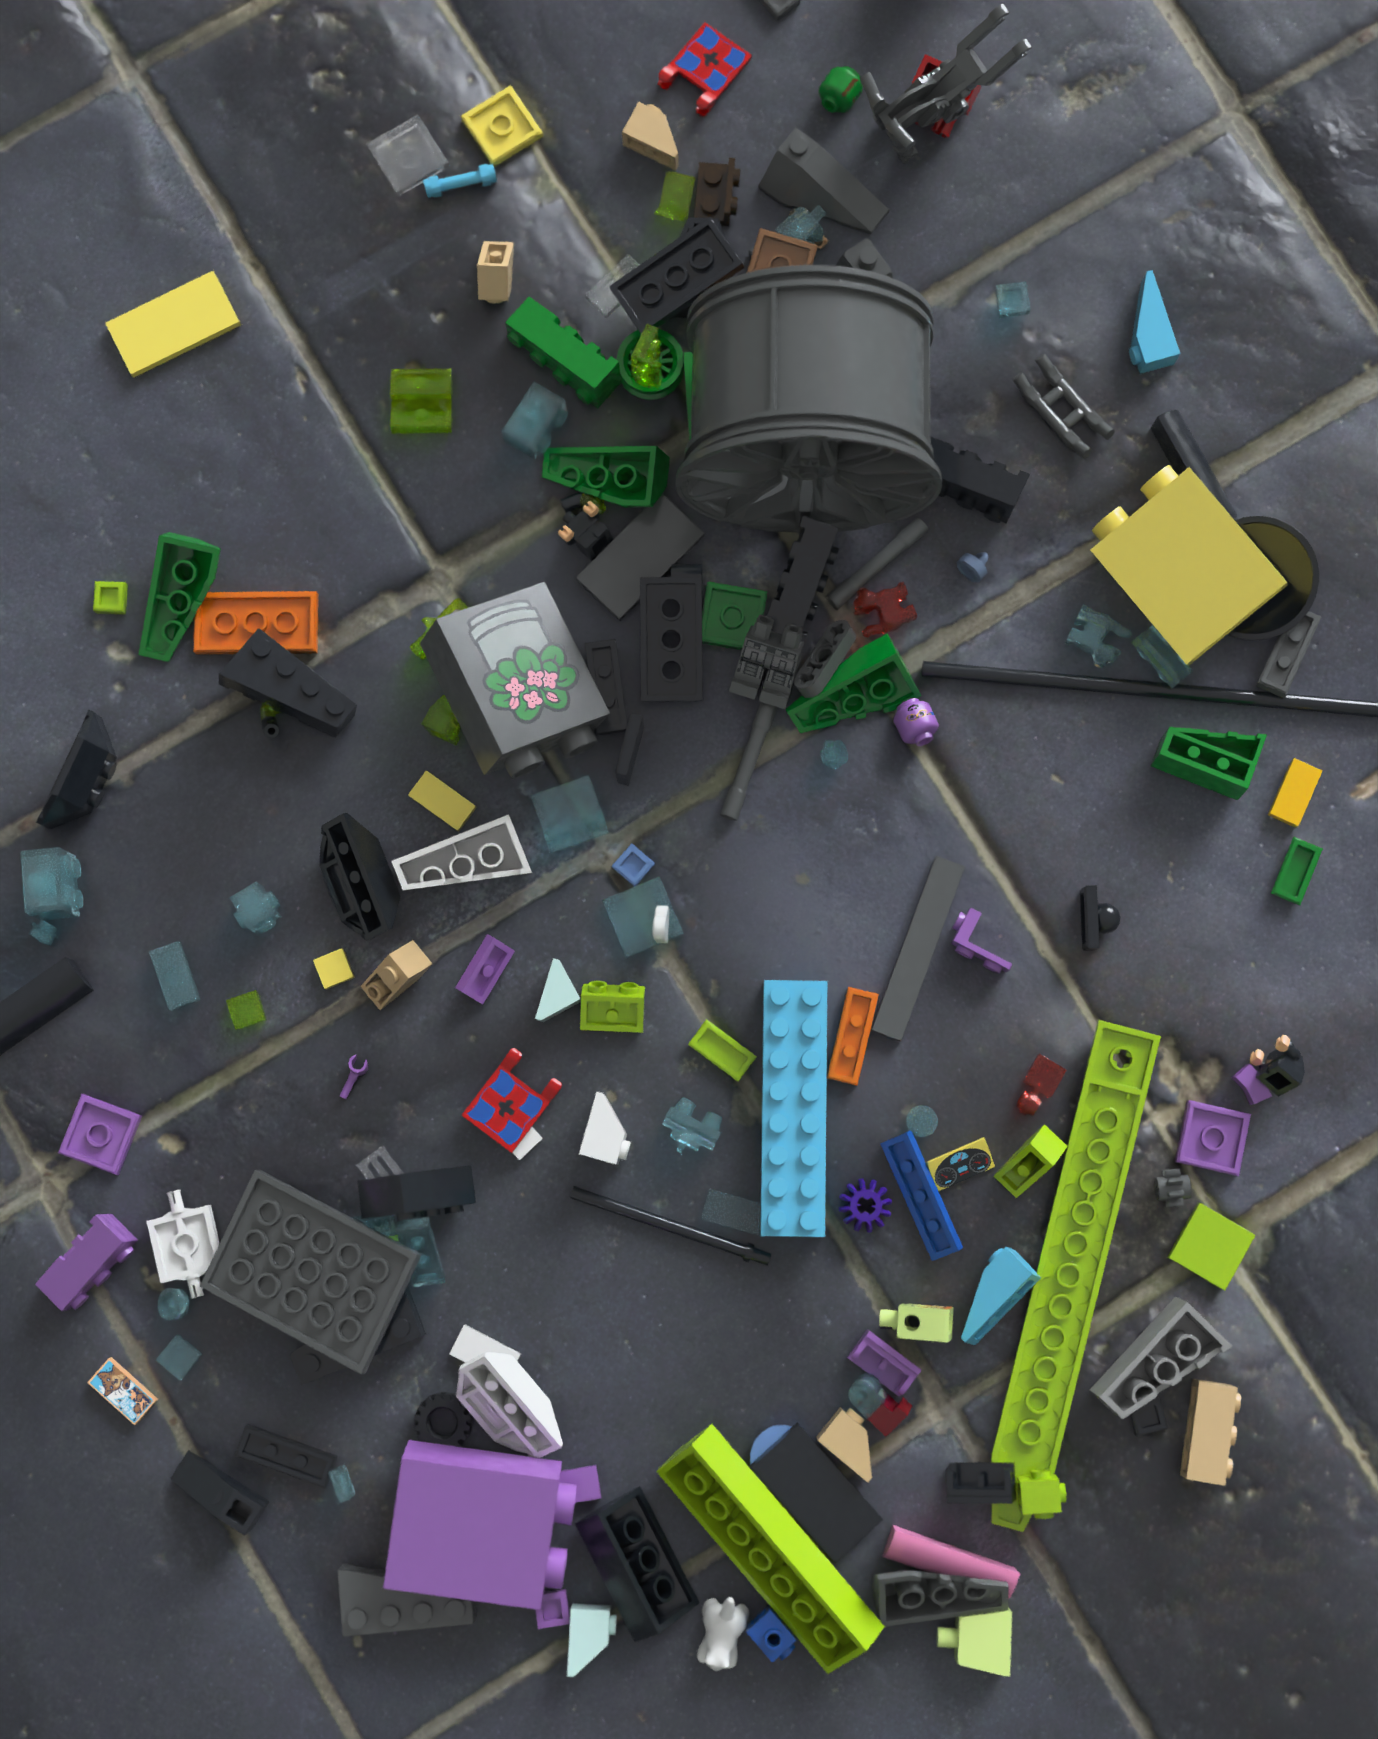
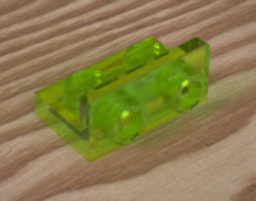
[631,324,662,389]

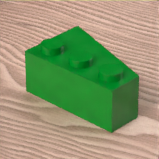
[1151,727,1267,801]

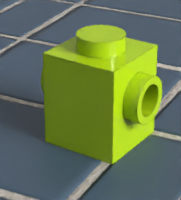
[1017,1469,1067,1519]

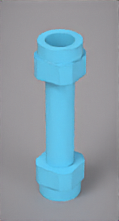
[423,164,497,198]

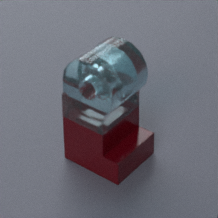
[849,1373,912,1437]

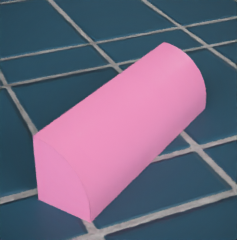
[883,1525,1020,1600]

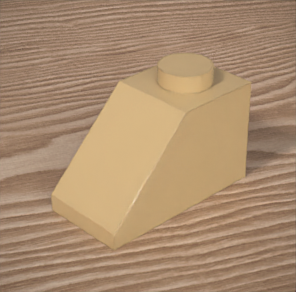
[622,102,678,171]
[477,241,514,303]
[816,1407,872,1482]

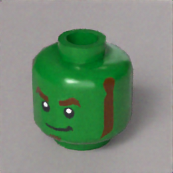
[818,66,863,113]

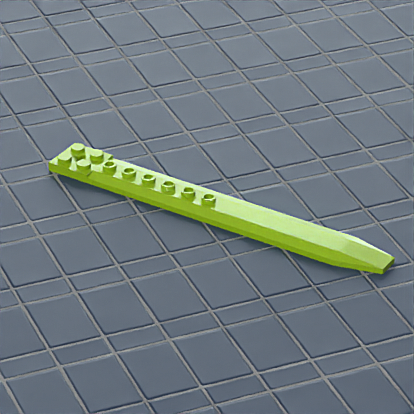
[991,1020,1161,1532]

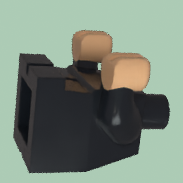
[558,501,614,561]
[1250,1035,1305,1097]

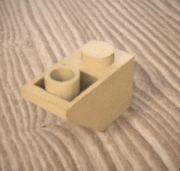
[361,940,432,1010]

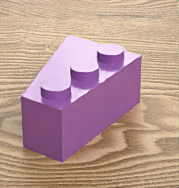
[35,1214,138,1311]

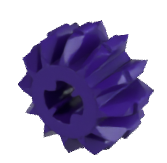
[838,1178,892,1233]

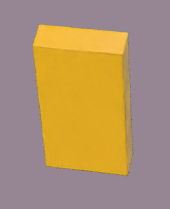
[1268,758,1323,828]

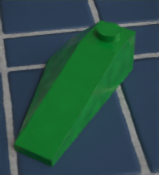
[542,446,670,507]
[138,532,221,662]
[786,633,921,733]

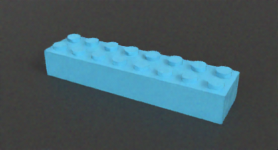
[760,980,827,1237]

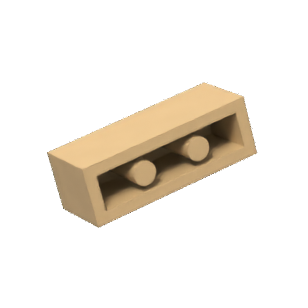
[1180,1379,1241,1486]

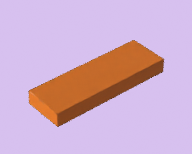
[827,987,879,1086]

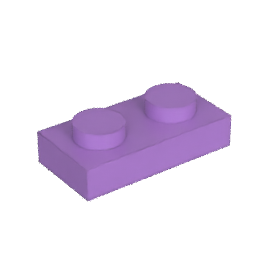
[455,934,515,1004]

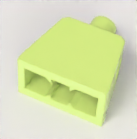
[936,1607,1012,1676]

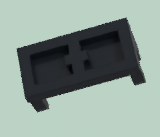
[946,1462,1017,1504]

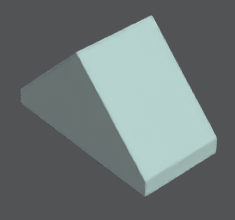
[535,958,581,1022]

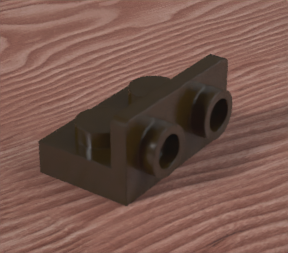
[694,158,740,226]

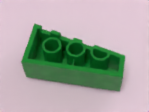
[505,296,621,409]

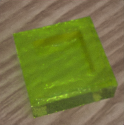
[226,990,267,1030]

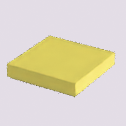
[461,85,543,167]

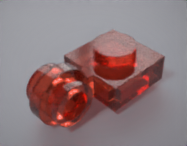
[1016,1054,1067,1116]

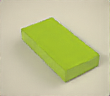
[688,1019,757,1082]

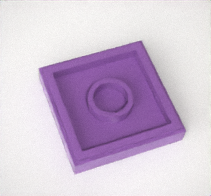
[58,1094,142,1175]
[1175,1100,1251,1176]

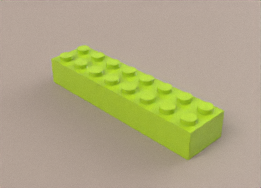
[656,1424,885,1674]

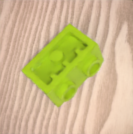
[580,981,645,1033]

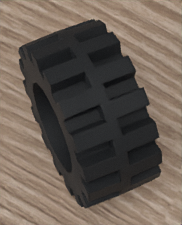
[414,1392,473,1447]

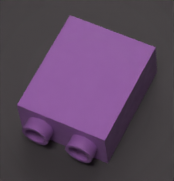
[383,1440,577,1610]

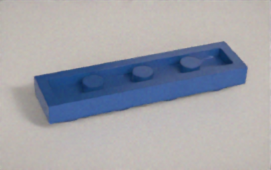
[881,1130,963,1261]

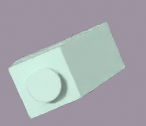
[567,1603,617,1677]

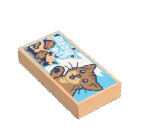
[87,1357,158,1425]

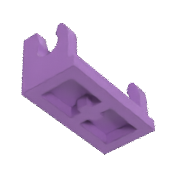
[847,1329,922,1397]

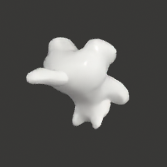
[697,1597,749,1671]

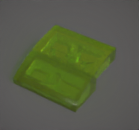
[390,368,452,433]

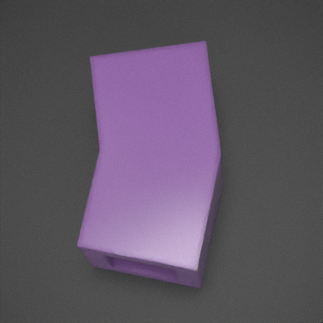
[1231,1064,1272,1105]

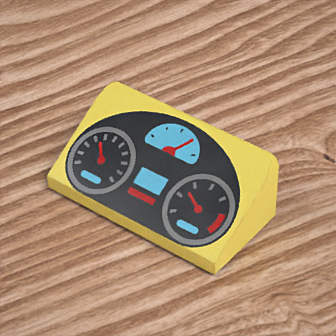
[926,1137,995,1191]

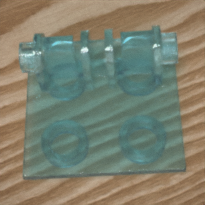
[531,776,609,853]

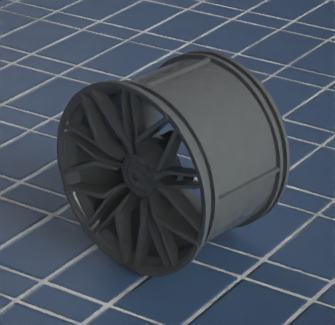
[676,265,942,532]

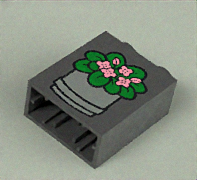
[420,582,610,779]

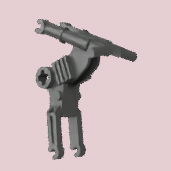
[860,4,1032,164]

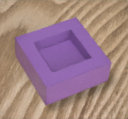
[535,1589,570,1629]

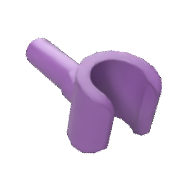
[340,1055,368,1099]

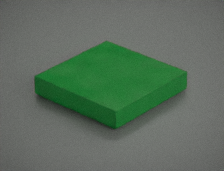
[702,581,768,650]

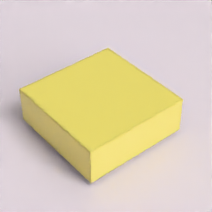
[313,948,355,989]

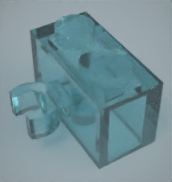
[502,382,568,459]

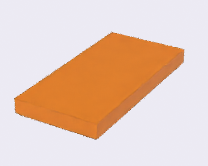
[193,591,318,654]

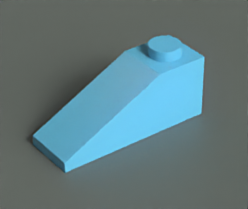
[1129,270,1180,374]
[961,1247,1041,1345]

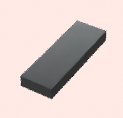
[1256,612,1322,698]

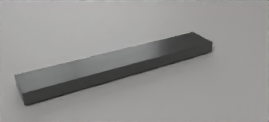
[871,856,965,1042]

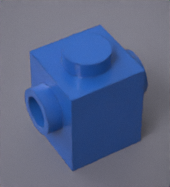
[746,1605,797,1663]

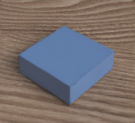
[611,843,655,887]

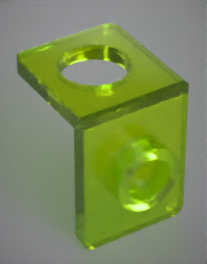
[655,171,695,221]

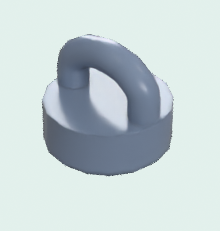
[957,552,989,582]

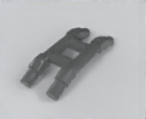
[1012,353,1115,459]

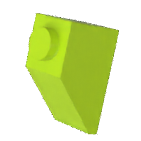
[994,1124,1068,1198]

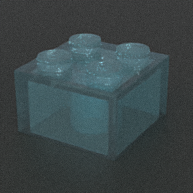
[21,847,83,920]

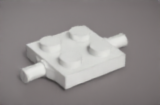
[147,1190,220,1299]

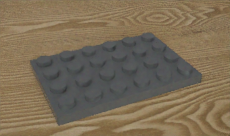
[200,1170,422,1374]

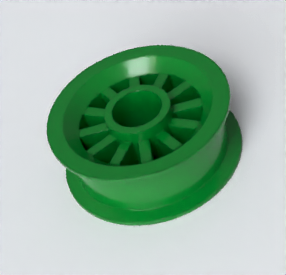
[617,328,684,400]

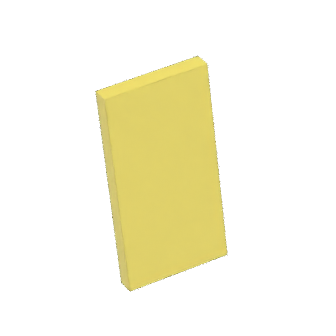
[105,270,241,378]

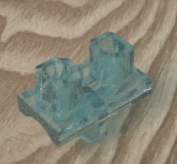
[662,1097,722,1154]

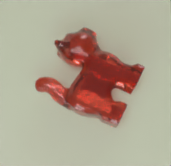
[853,581,917,638]

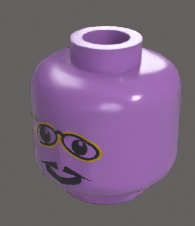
[893,698,939,746]

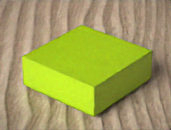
[93,581,128,614]

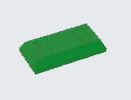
[1271,837,1323,906]

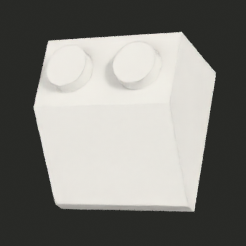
[579,1092,631,1165]

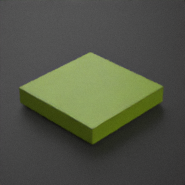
[1167,1202,1256,1291]

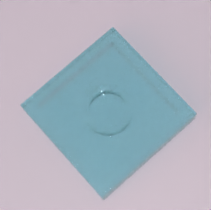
[602,876,683,958]

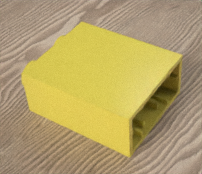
[1091,465,1287,666]

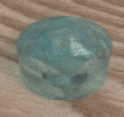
[157,1288,189,1320]

